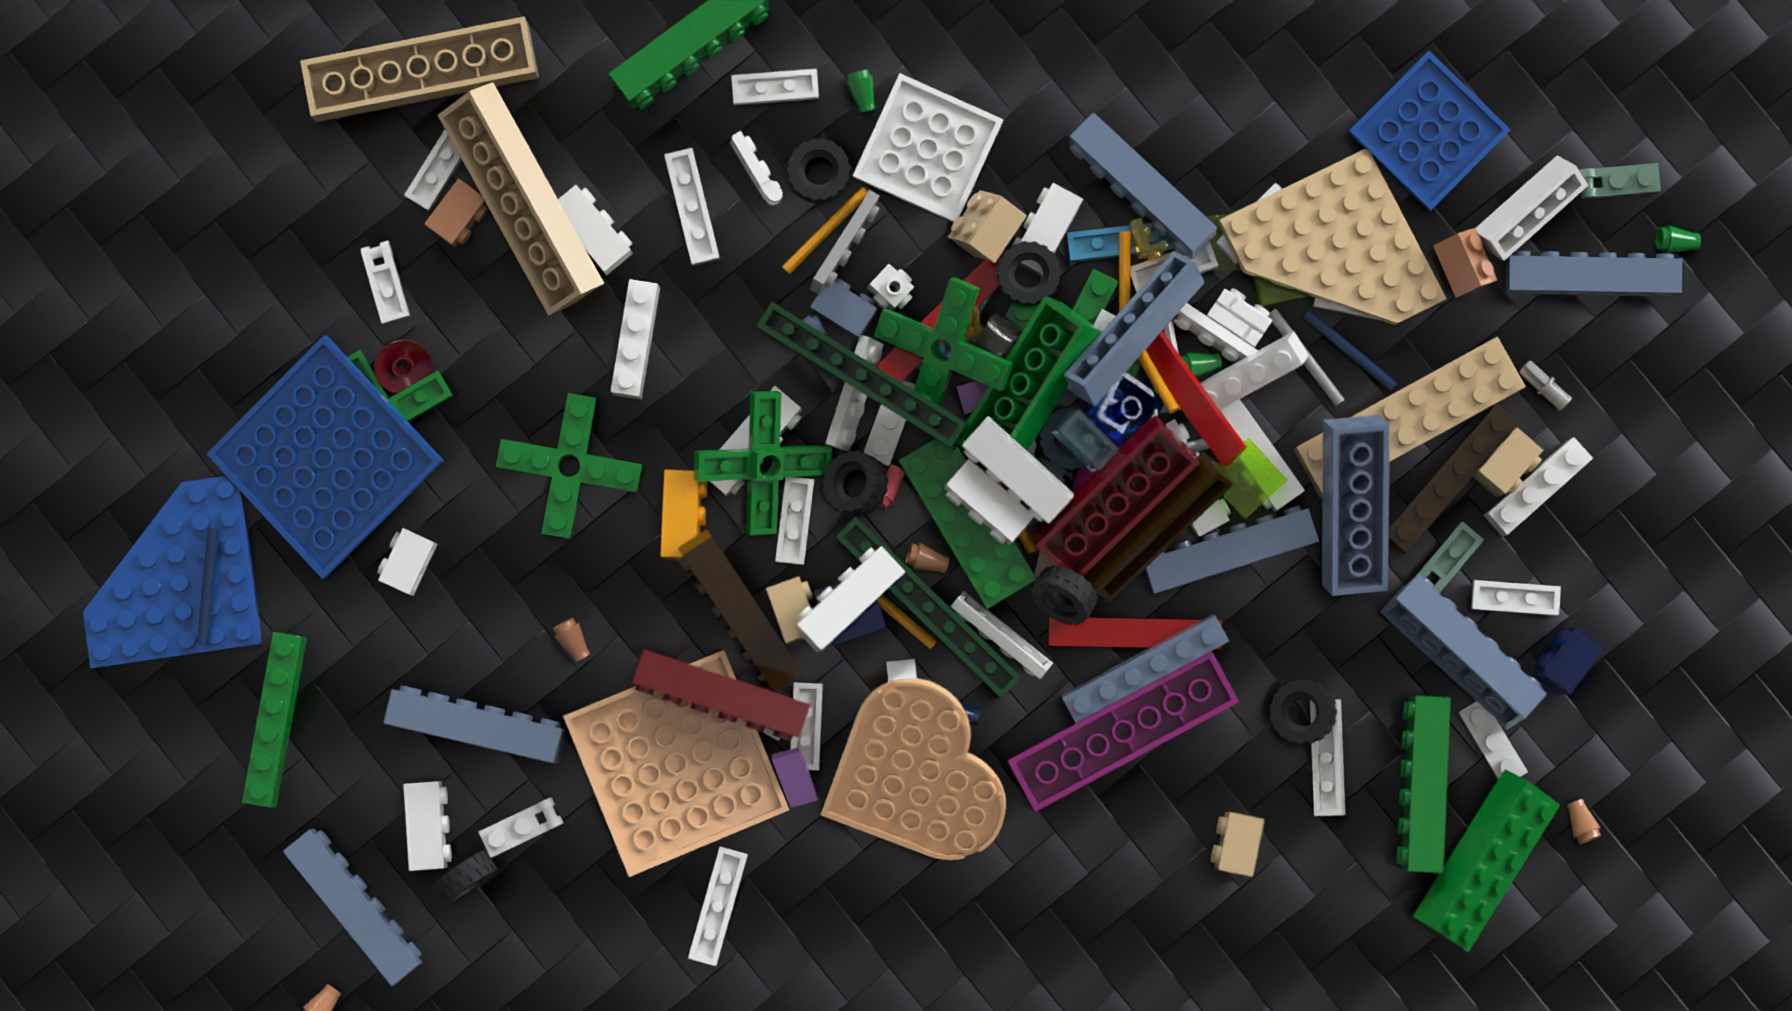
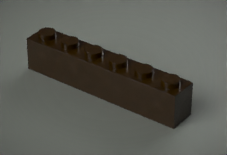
[1388,404,1519,555]
[1084,451,1234,602]
[678,529,804,692]

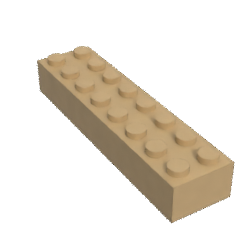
[300,16,539,122]
[438,82,604,316]
[1293,337,1526,500]

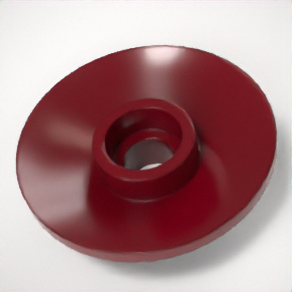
[374,339,432,393]

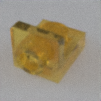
[1128,218,1168,261]

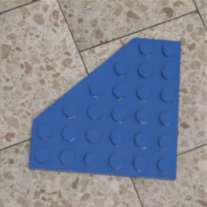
[83,474,263,669]

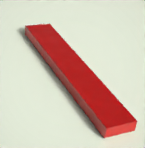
[877,250,1020,382]
[1145,331,1247,466]
[1049,617,1222,649]

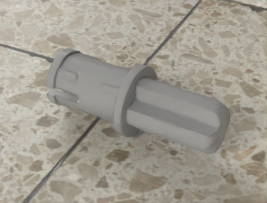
[1520,361,1572,411]

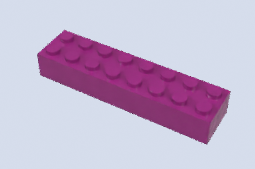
[1007,651,1239,812]

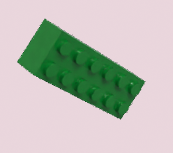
[609,0,770,111]
[958,296,1102,451]
[899,439,1037,610]
[1396,696,1451,873]
[1413,769,1560,952]

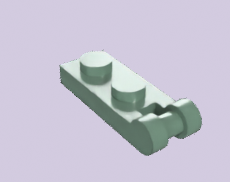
[1579,163,1661,199]
[1414,521,1484,593]

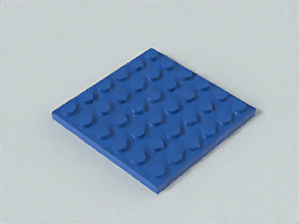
[207,335,444,579]

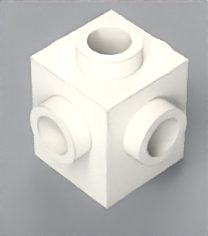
[867,264,914,310]

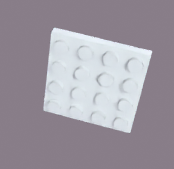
[853,73,1003,223]

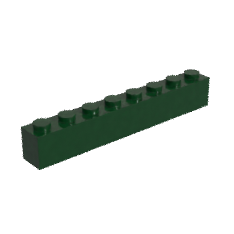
[757,302,969,450]
[836,517,1022,699]

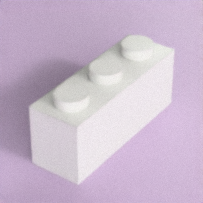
[1013,183,1083,277]
[558,185,633,275]
[944,459,1034,545]
[404,781,452,871]

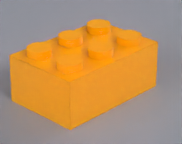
[661,470,707,560]

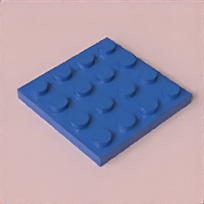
[1348,51,1511,212]

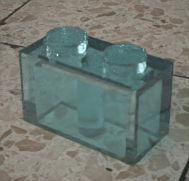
[1051,409,1119,472]

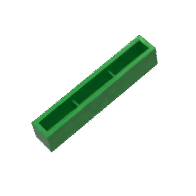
[242,632,307,808]

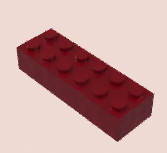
[1032,414,1200,576]
[631,649,811,741]

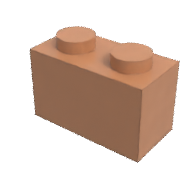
[424,178,489,248]
[1434,228,1497,298]

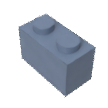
[810,278,878,340]

